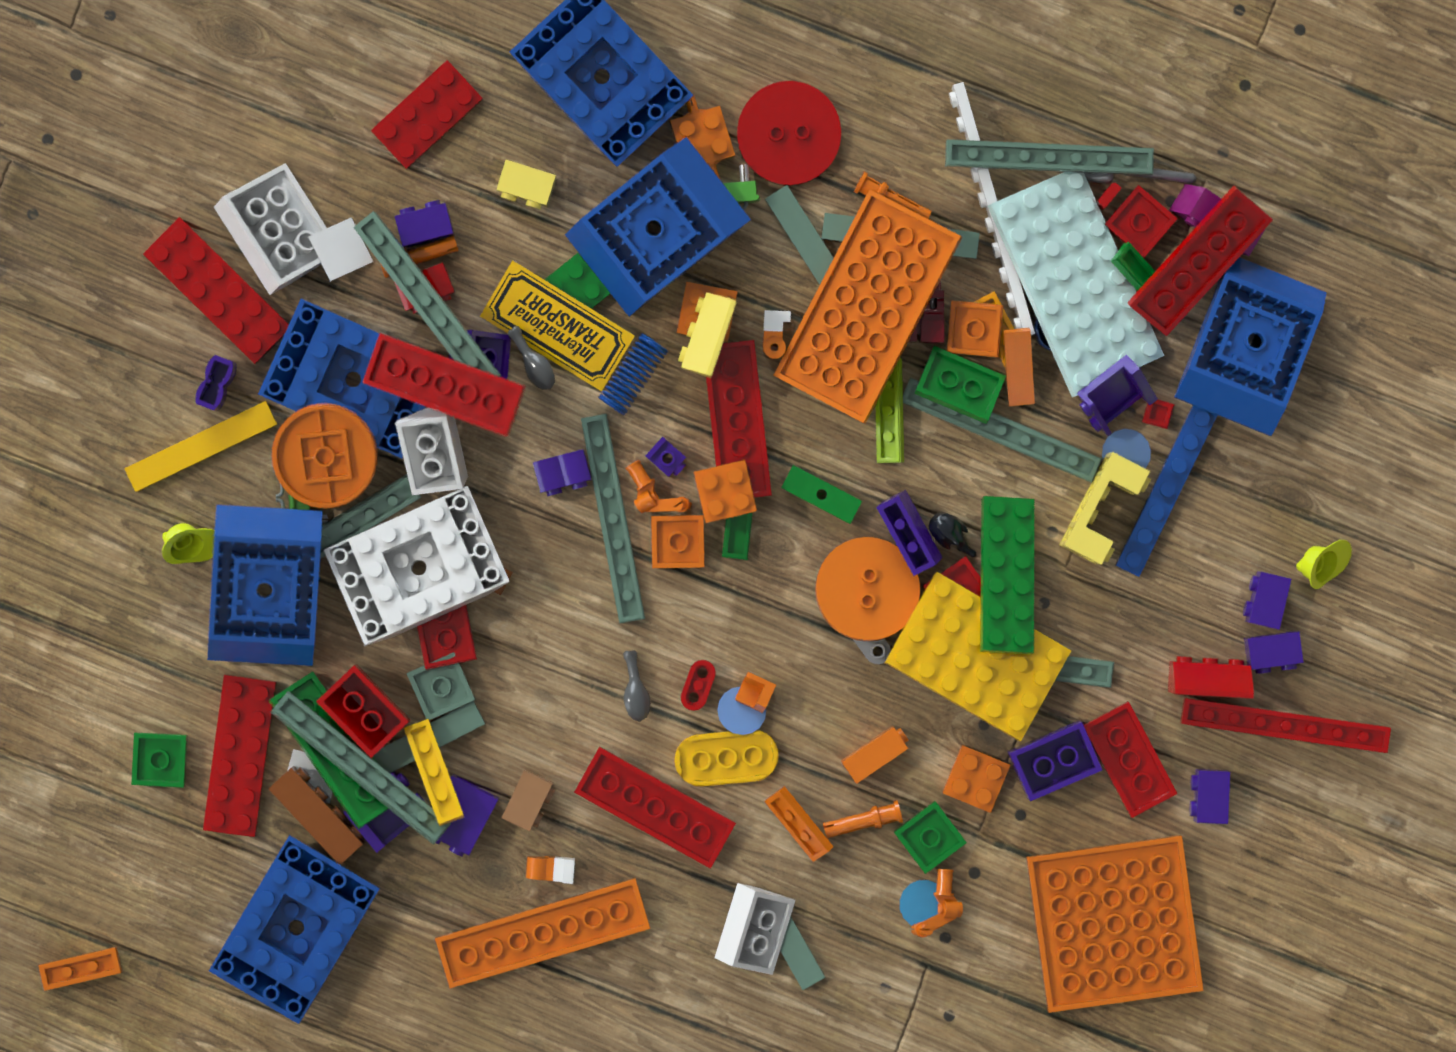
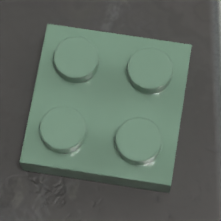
[406,652,476,720]

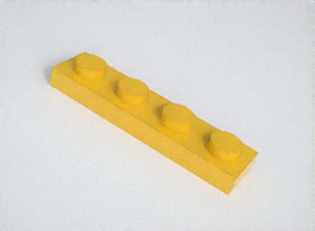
[404,719,464,826]

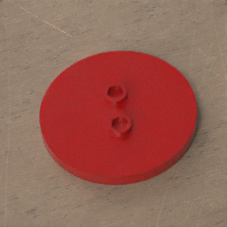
[737,81,841,186]

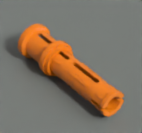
[854,171,932,219]
[380,235,459,278]
[823,800,903,839]

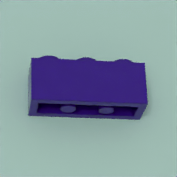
[876,490,943,576]

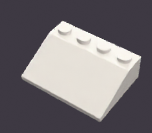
[214,163,327,295]

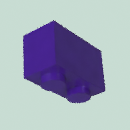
[395,200,455,248]
[1243,571,1292,630]
[1244,631,1304,674]
[1189,769,1230,824]

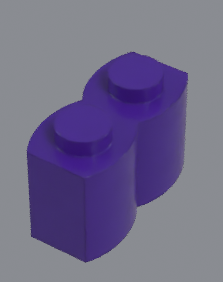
[195,355,237,411]
[532,449,592,497]

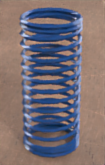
[598,333,668,415]

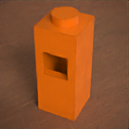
[841,726,909,784]

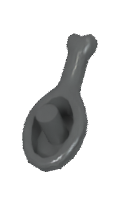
[508,326,555,390]
[623,650,651,722]

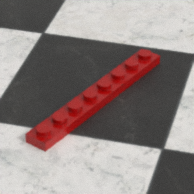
[1180,698,1391,753]

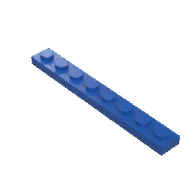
[1115,405,1218,577]

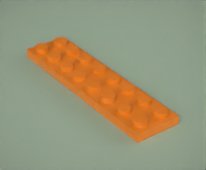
[435,878,650,988]

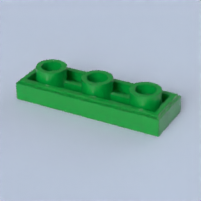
[781,465,862,524]

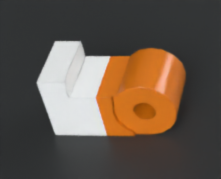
[763,310,791,359]
[526,856,575,884]

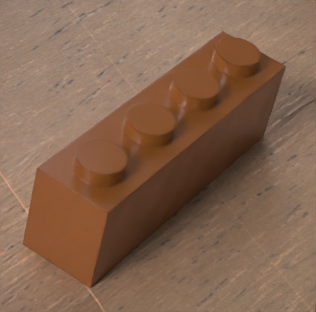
[269,766,365,865]

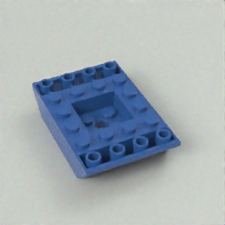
[509,0,694,167]
[565,137,751,317]
[1174,257,1327,437]
[258,299,426,458]
[207,504,322,666]
[209,835,380,1024]

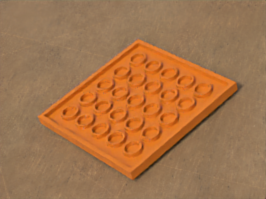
[1026,835,1204,1013]

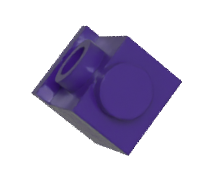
[645,436,686,477]

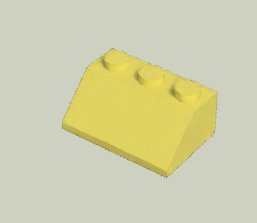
[678,292,737,378]

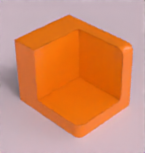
[735,672,776,713]

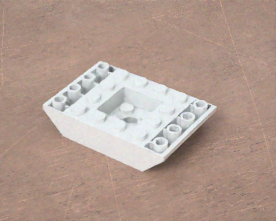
[324,486,510,646]

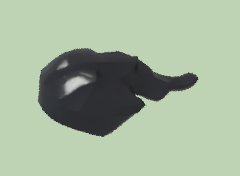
[928,512,977,558]

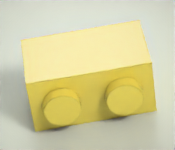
[496,160,557,210]

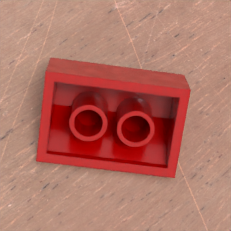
[1168,656,1254,698]
[316,664,411,758]

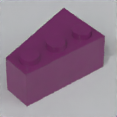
[1169,184,1266,256]

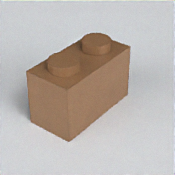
[502,769,555,832]

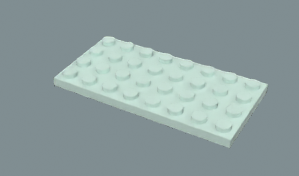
[988,172,1164,397]

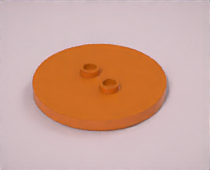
[272,403,378,508]
[815,537,920,641]

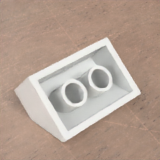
[395,408,468,495]
[715,883,795,975]

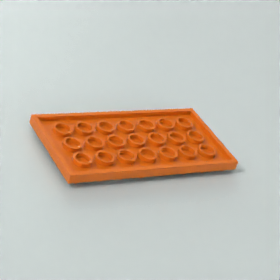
[773,189,962,424]

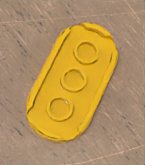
[675,730,779,787]

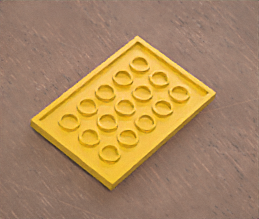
[884,572,1071,742]

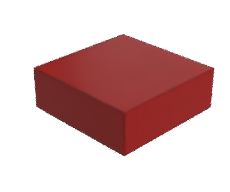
[1096,182,1121,210]
[1142,400,1175,429]

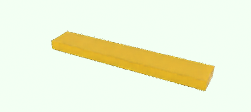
[124,401,278,492]

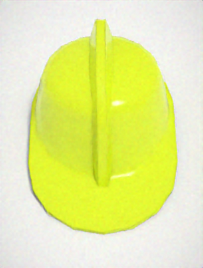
[162,523,215,564]
[1296,540,1352,589]

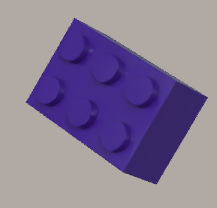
[1007,720,1102,801]

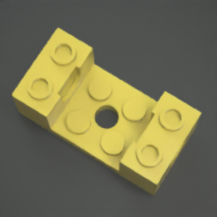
[1059,452,1151,565]

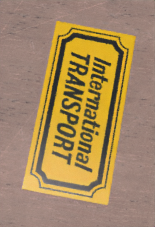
[480,260,635,392]

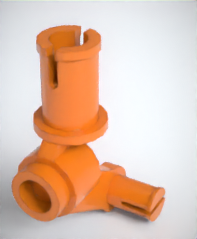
[625,460,692,514]
[911,869,963,938]

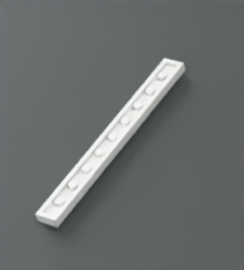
[949,82,1035,335]

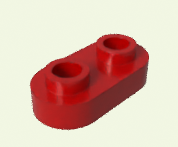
[681,660,716,711]

